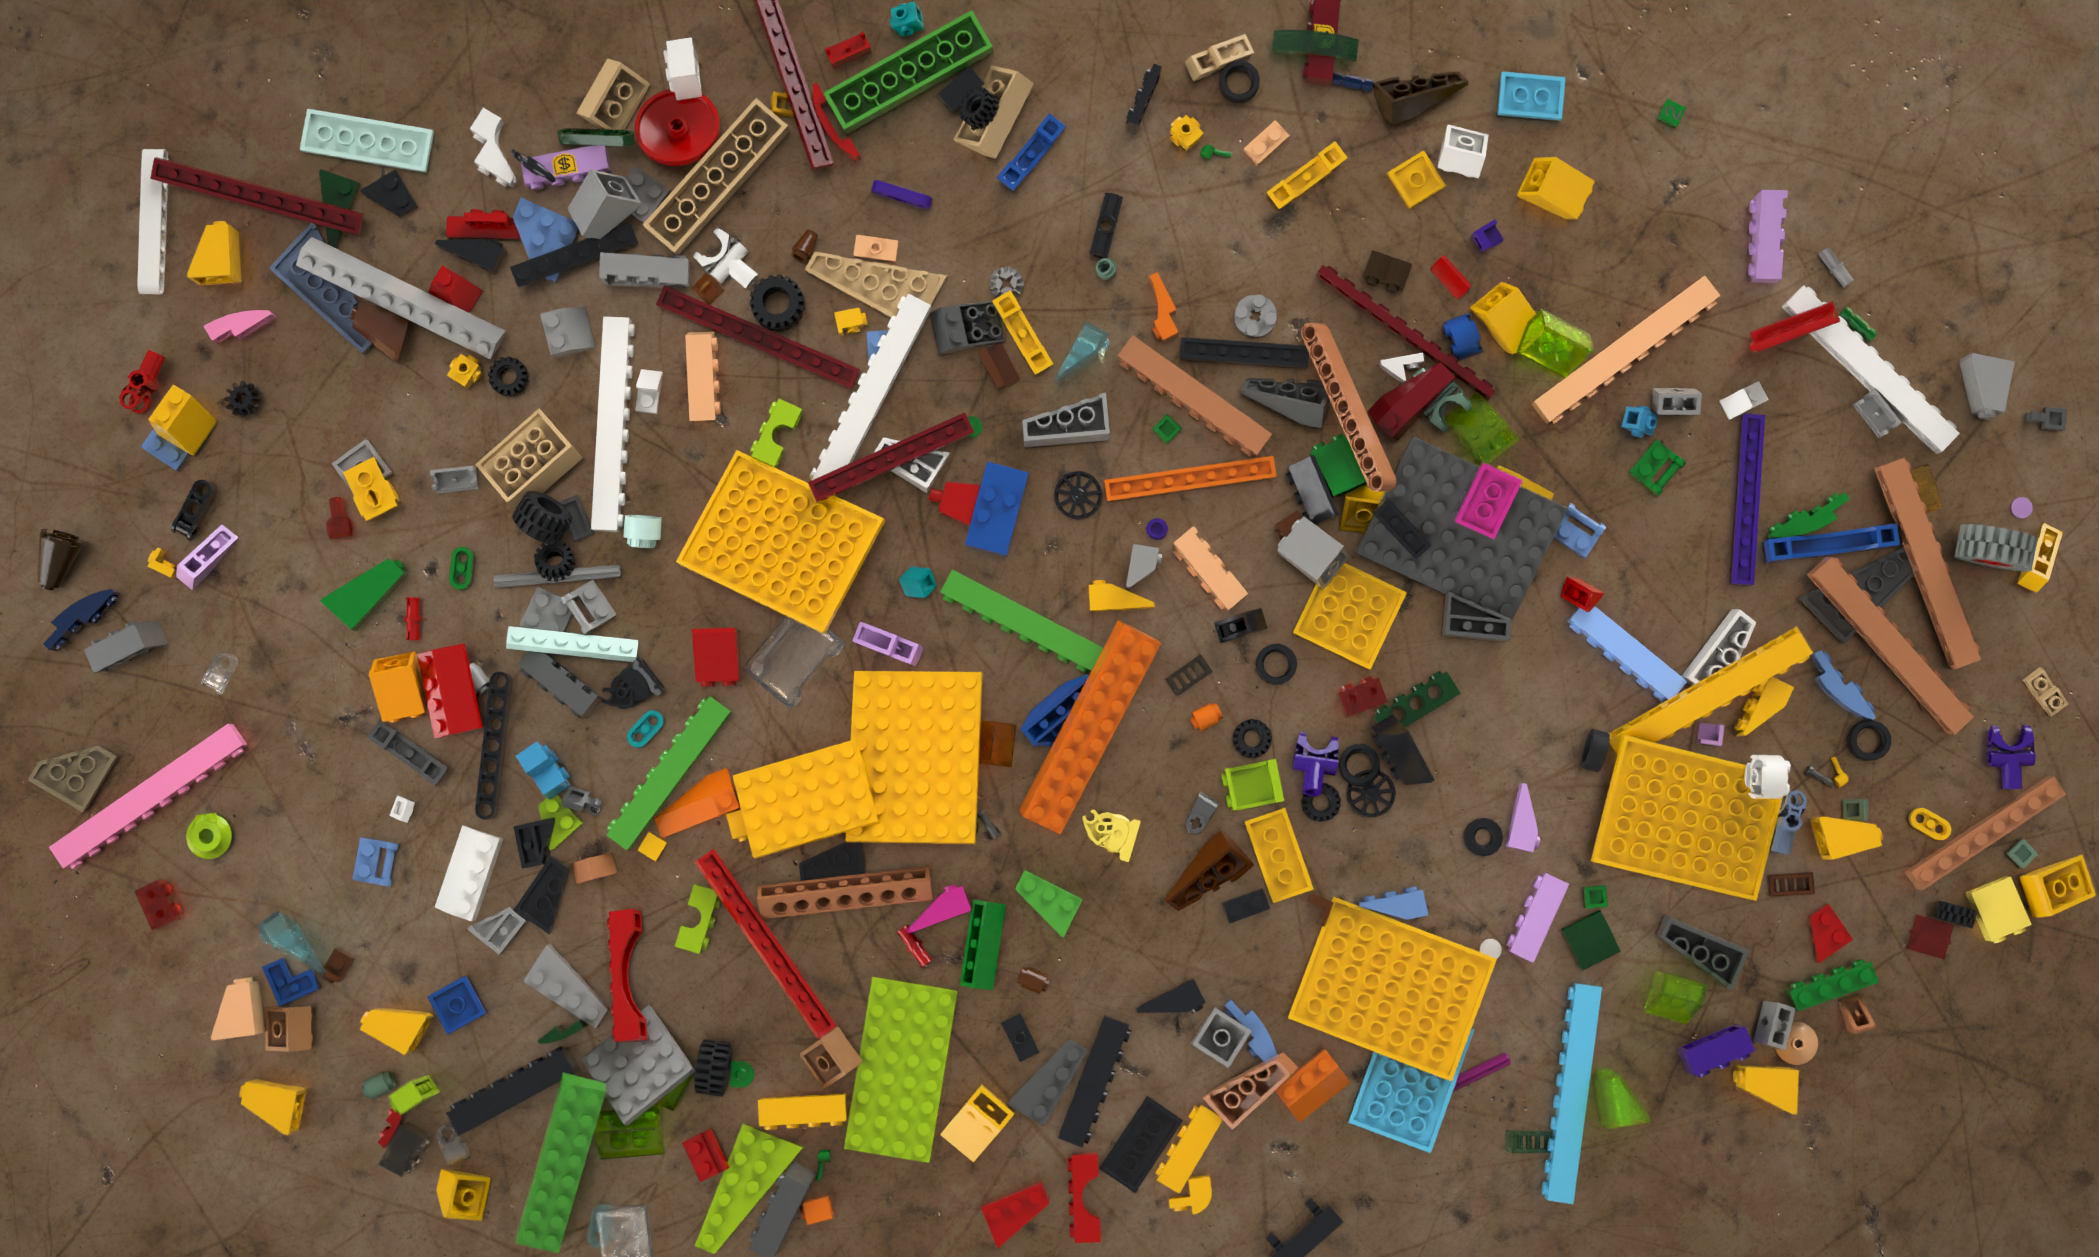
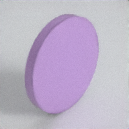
[2011,497,2033,519]

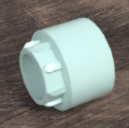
[623,515,662,548]

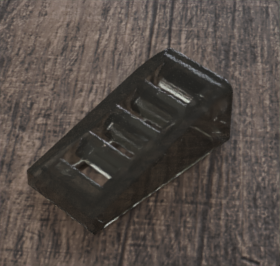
[1165,654,1213,696]

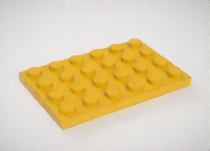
[733,739,879,859]

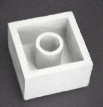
[664,38,702,100]

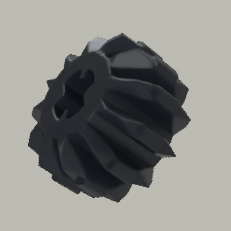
[224,381,262,418]

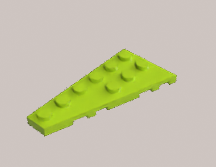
[695,1123,803,1254]

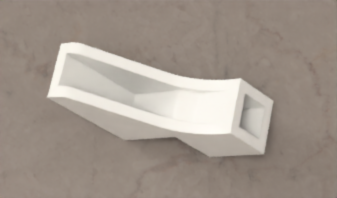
[470,108,517,188]

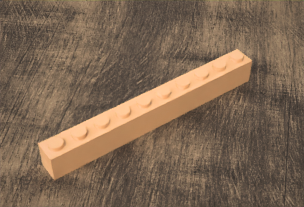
[1531,276,1720,424]

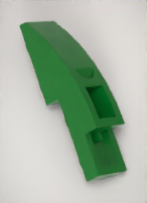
[1766,492,1850,539]

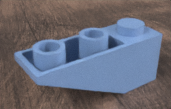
[1358,886,1428,920]

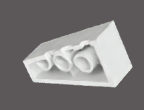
[1681,609,1757,686]

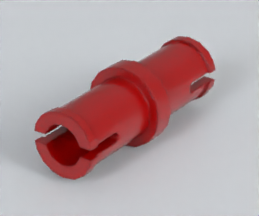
[404,597,422,640]
[897,925,933,968]

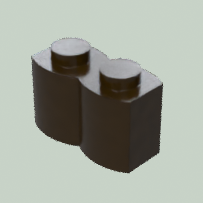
[1363,250,1412,292]

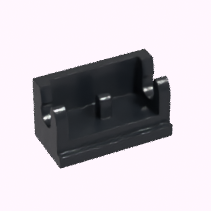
[936,66,985,112]

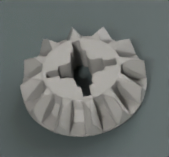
[989,267,1023,298]

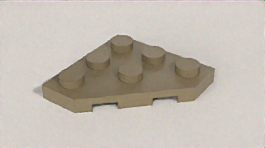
[28,746,118,812]

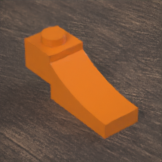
[1149,272,1179,343]

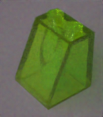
[1644,971,1708,1024]
[1591,1068,1650,1129]

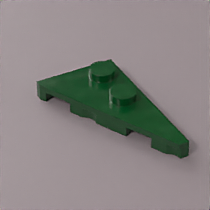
[319,169,360,249]

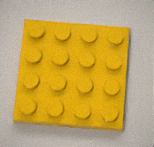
[1292,563,1407,670]

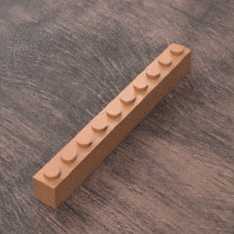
[1874,458,1981,670]
[1807,557,1974,735]

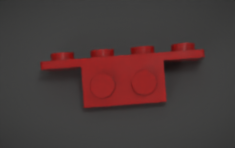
[446,209,521,240]

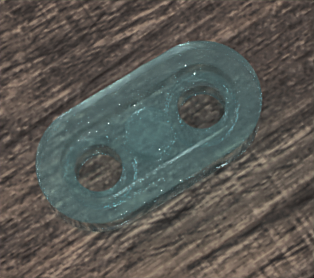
[587,1204,614,1248]

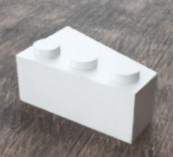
[874,437,950,493]

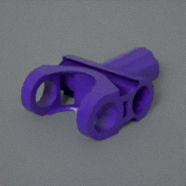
[1987,725,2036,789]
[1292,732,1339,796]

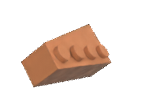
[1203,1052,1298,1130]

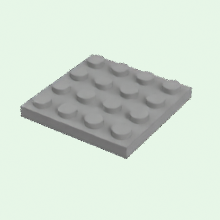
[581,1005,695,1126]

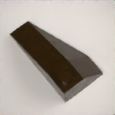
[1373,72,1468,124]

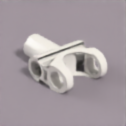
[693,228,759,289]

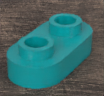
[627,710,664,748]

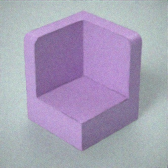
[1695,722,1724,747]

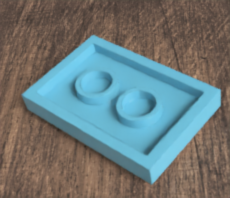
[1497,72,1565,121]

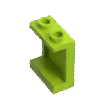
[1221,759,1284,811]

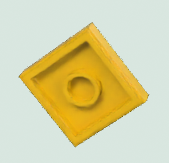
[1387,150,1446,209]

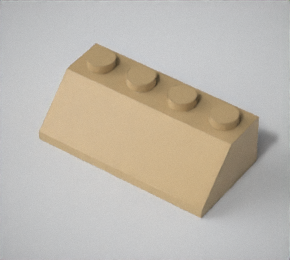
[954,65,1034,158]

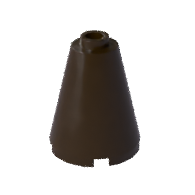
[38,529,84,590]

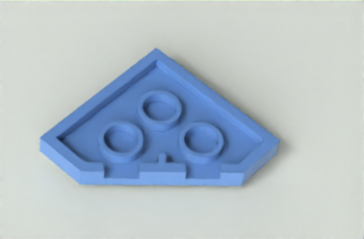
[512,198,578,282]

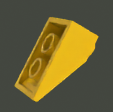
[2019,855,2096,918]

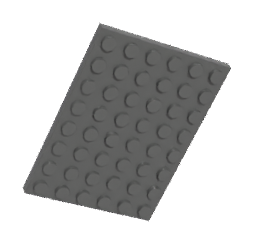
[1355,436,1568,622]

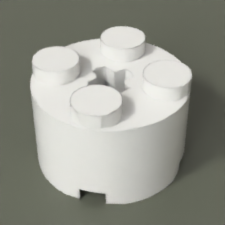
[1745,755,1791,799]

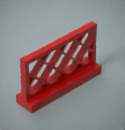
[1749,301,1840,352]

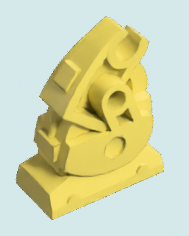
[1082,809,1141,862]

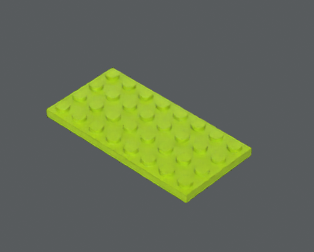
[844,977,958,1163]

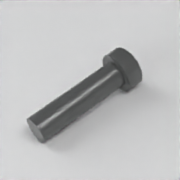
[1805,765,1835,788]
[977,809,999,839]

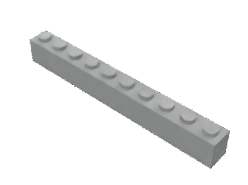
[296,237,505,359]

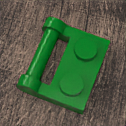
[1628,439,1686,496]

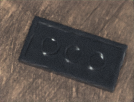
[1099,1096,1183,1193]

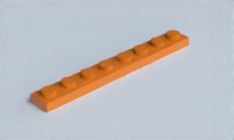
[1104,456,1277,502]

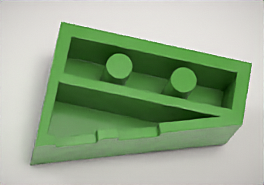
[1015,870,1083,938]

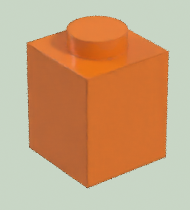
[800,1195,834,1225]

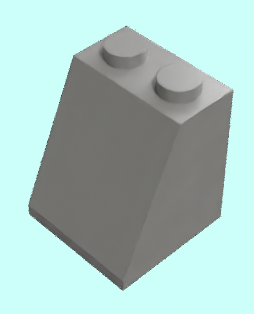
[567,169,641,239]
[1959,353,2015,420]
[1277,516,1350,590]

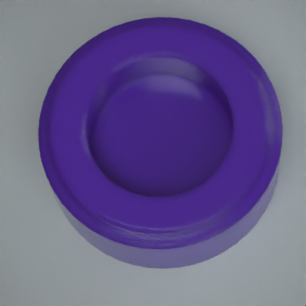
[1146,518,1168,540]

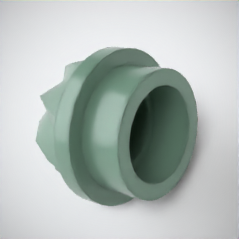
[1096,258,1117,279]

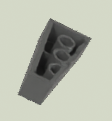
[518,651,603,718]
[1657,914,1750,991]
[749,1161,816,1257]

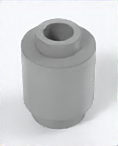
[469,662,490,695]

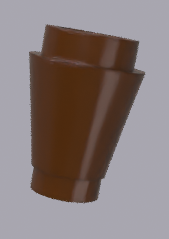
[791,229,818,263]

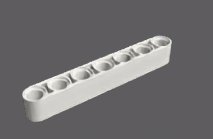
[137,149,168,294]

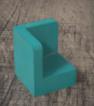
[899,567,937,598]

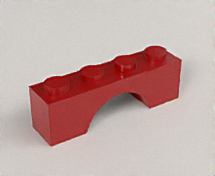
[1067,1152,1101,1243]

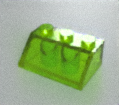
[1517,309,1594,378]
[594,1106,665,1160]

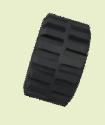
[750,274,805,331]
[512,491,572,544]
[694,1039,732,1097]

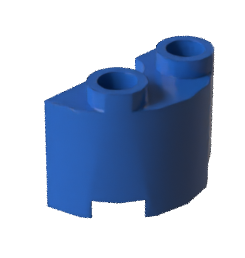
[1442,313,1483,361]

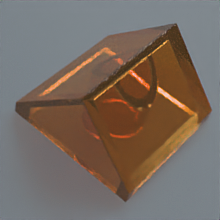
[979,720,1016,767]

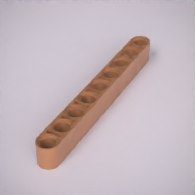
[1301,323,1396,492]

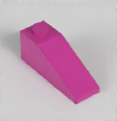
[906,884,971,933]

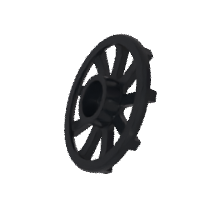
[1054,471,1102,519]
[1347,769,1396,817]

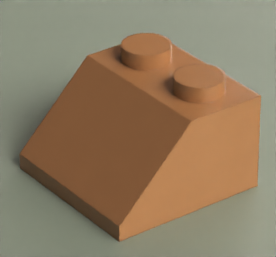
[265,1006,313,1052]
[799,1027,863,1089]

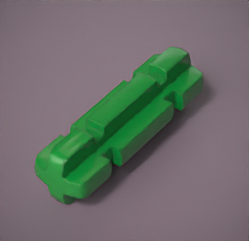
[1839,307,1877,341]

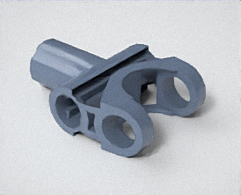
[1771,790,1807,855]

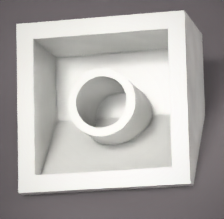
[1437,124,1489,178]

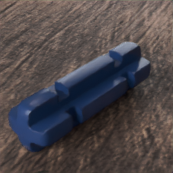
[1332,72,1374,92]

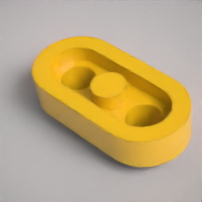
[1909,808,1951,840]

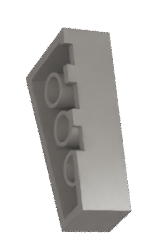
[599,252,691,288]

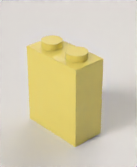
[1965,876,2032,943]

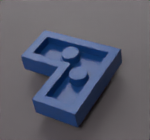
[262,958,321,1007]

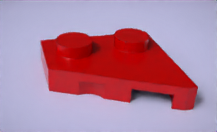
[1809,904,1853,963]

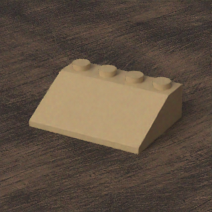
[475,408,583,510]

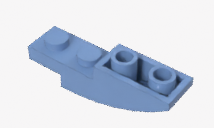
[1809,650,1876,720]
[1224,999,1277,1061]

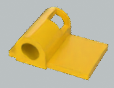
[343,457,399,521]

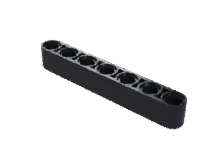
[475,671,513,820]

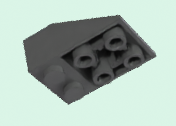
[930,301,1006,355]

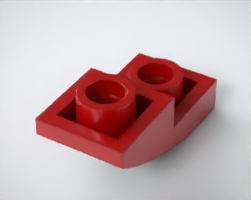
[377,1108,406,1148]

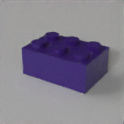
[1676,1024,1755,1077]

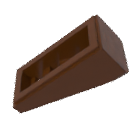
[1769,872,1815,897]

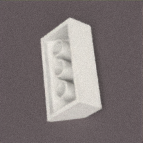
[435,825,504,921]

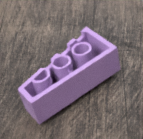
[1748,190,1788,283]

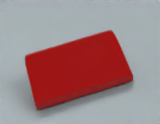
[1430,255,1472,299]
[1560,577,1604,612]

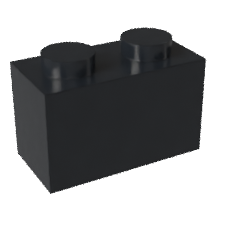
[1221,888,1270,924]

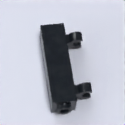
[1266,1198,1343,1257]

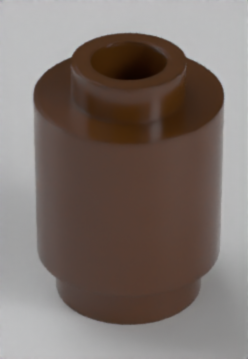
[1017,966,1050,995]

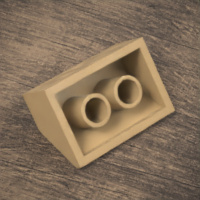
[576,58,651,130]

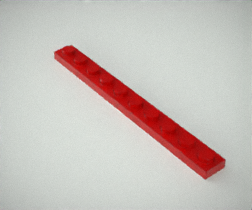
[695,849,837,1039]

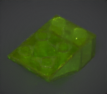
[1444,392,1520,466]

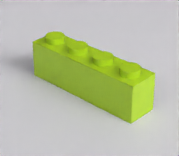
[389,1075,440,1114]

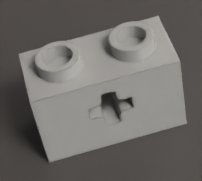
[1652,388,1702,415]
[1753,1001,1796,1050]

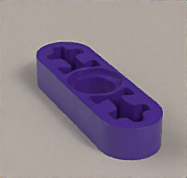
[871,180,933,209]

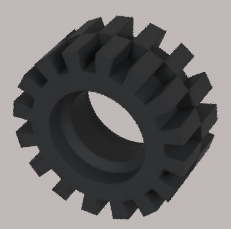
[959,87,999,129]
[488,356,529,397]
[534,541,575,582]
[1232,719,1272,758]
[1301,783,1341,822]
[1934,901,1978,928]

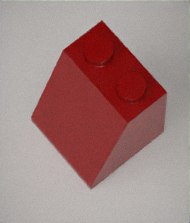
[692,628,741,687]

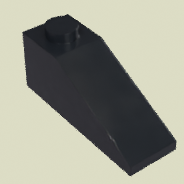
[435,239,507,275]
[1136,978,1206,1014]

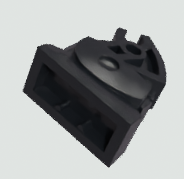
[602,657,667,709]

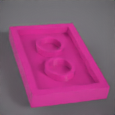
[1454,462,1522,539]

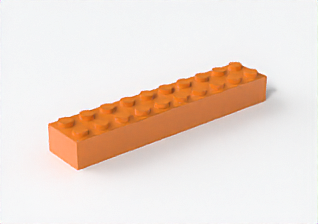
[1018,620,1161,835]

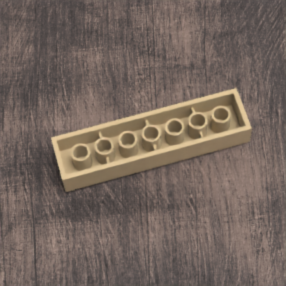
[643,98,790,255]

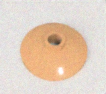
[1775,1021,1818,1065]

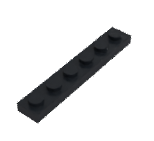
[510,223,638,288]
[1180,337,1309,368]

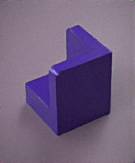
[1471,219,1504,254]

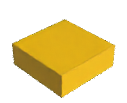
[637,832,667,861]

